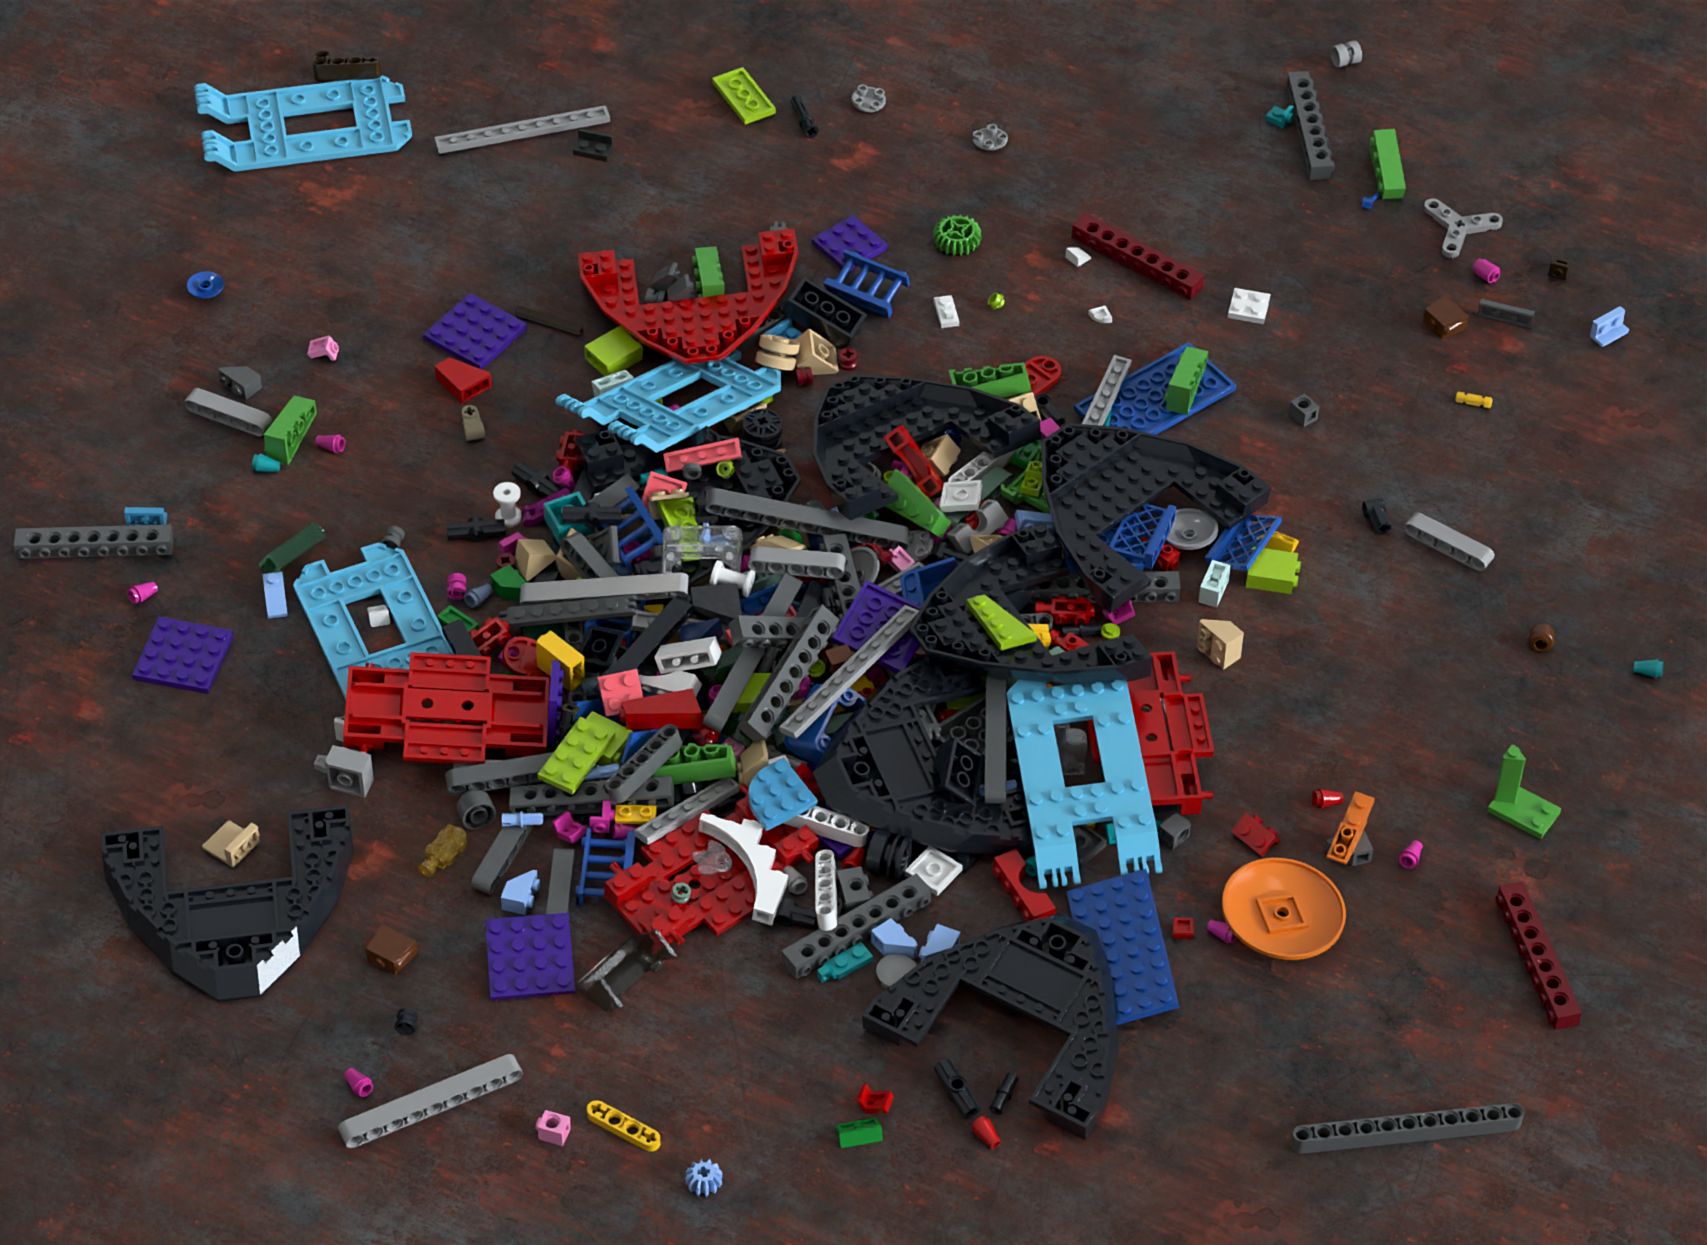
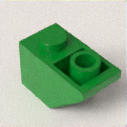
[490,564,530,601]

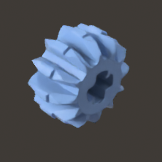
[685,1159,722,1197]

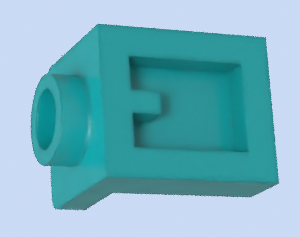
[1265,105,1294,128]

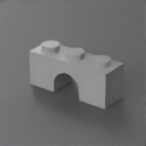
[946,499,1009,554]

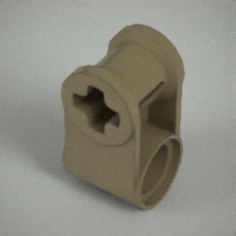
[461,405,485,441]

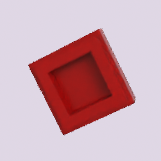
[1172,917,1194,939]

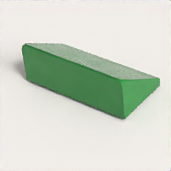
[835,1117,883,1148]

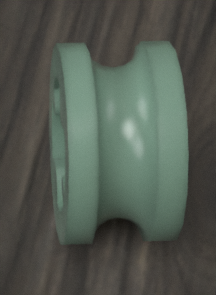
[671,883,691,904]

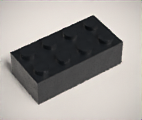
[782,277,867,349]

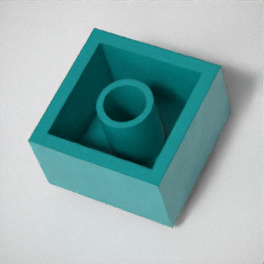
[543,491,595,545]

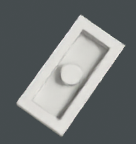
[934,295,959,328]

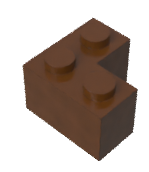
[817,644,855,684]

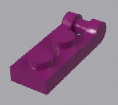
[521,488,570,527]

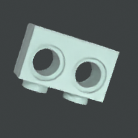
[591,370,634,397]
[1198,560,1231,608]

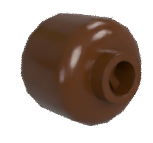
[1529,623,1555,652]

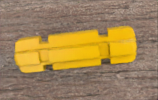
[1455,392,1492,408]

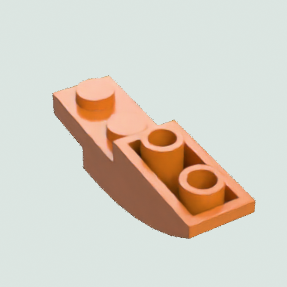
[1326,791,1375,865]

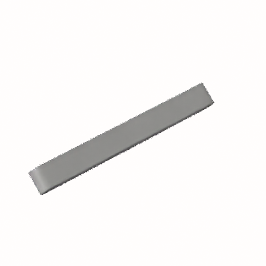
[520,573,688,606]
[338,1054,523,1148]

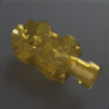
[418,823,468,878]

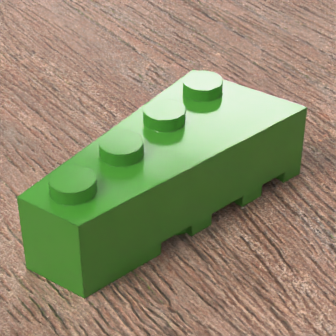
[885,469,952,538]

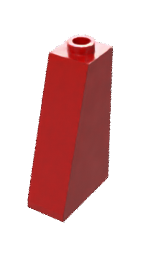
[619,688,702,729]

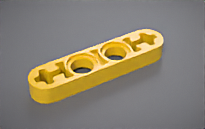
[587,1101,660,1152]

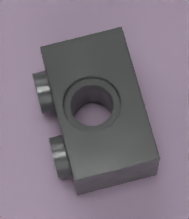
[837,866,873,913]

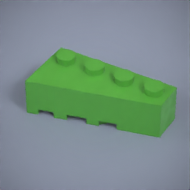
[1369,129,1406,199]
[692,246,724,298]
[1164,346,1208,415]
[949,362,1032,398]
[264,396,317,465]
[652,743,737,785]

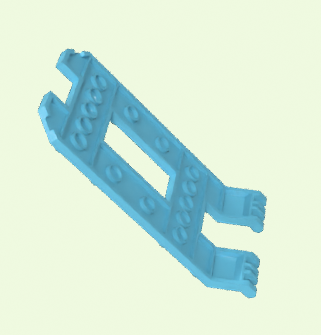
[194,76,412,172]
[555,349,781,453]
[293,542,454,700]
[1006,679,1162,889]

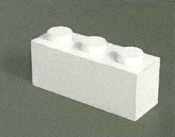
[655,636,722,674]

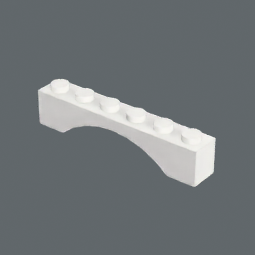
[590,656,702,697]

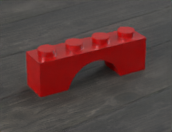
[883,425,944,499]
[992,849,1056,921]

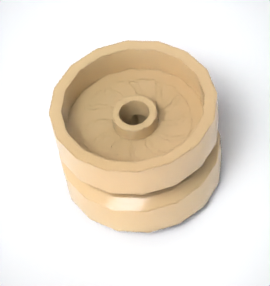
[755,334,800,370]

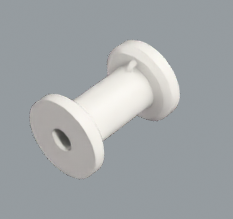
[493,482,522,528]
[709,560,755,598]

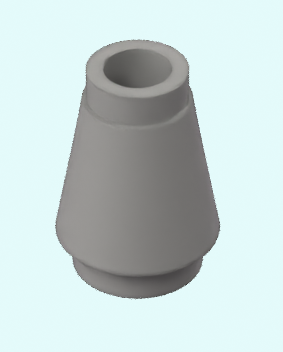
[782,866,808,895]

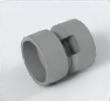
[1331,40,1362,67]

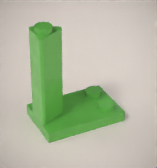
[1487,745,1561,839]

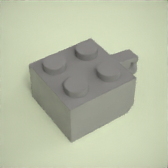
[314,745,374,798]

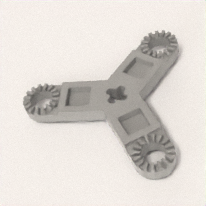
[1424,199,1503,258]

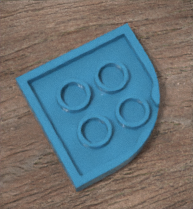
[748,758,818,831]

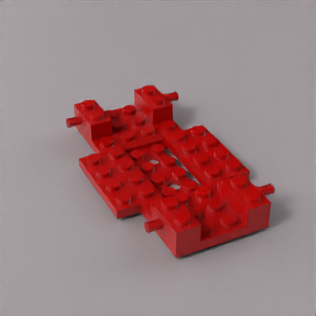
[1086,651,1214,815]
[343,652,550,765]
[604,783,819,953]

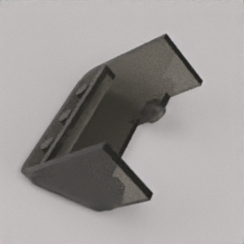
[575,929,677,1012]

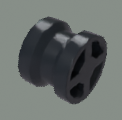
[394,1008,418,1035]

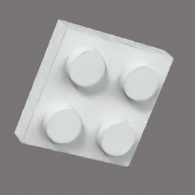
[1228,288,1270,324]
[940,480,983,512]
[905,846,963,896]

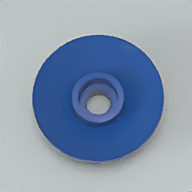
[187,271,224,299]

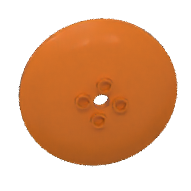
[1222,858,1346,960]

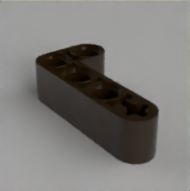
[312,51,382,81]

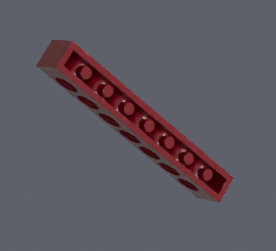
[1072,213,1204,300]
[1495,881,1582,1030]

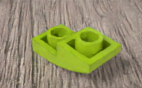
[1020,461,1043,497]

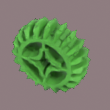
[933,214,981,256]

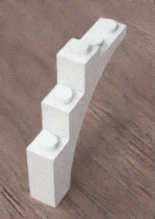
[698,813,788,926]

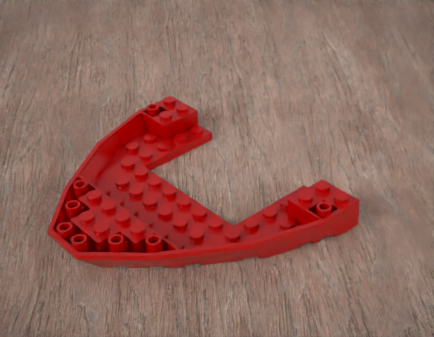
[578,228,798,366]

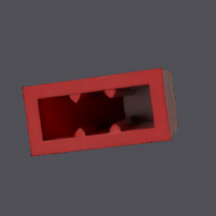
[434,357,492,404]

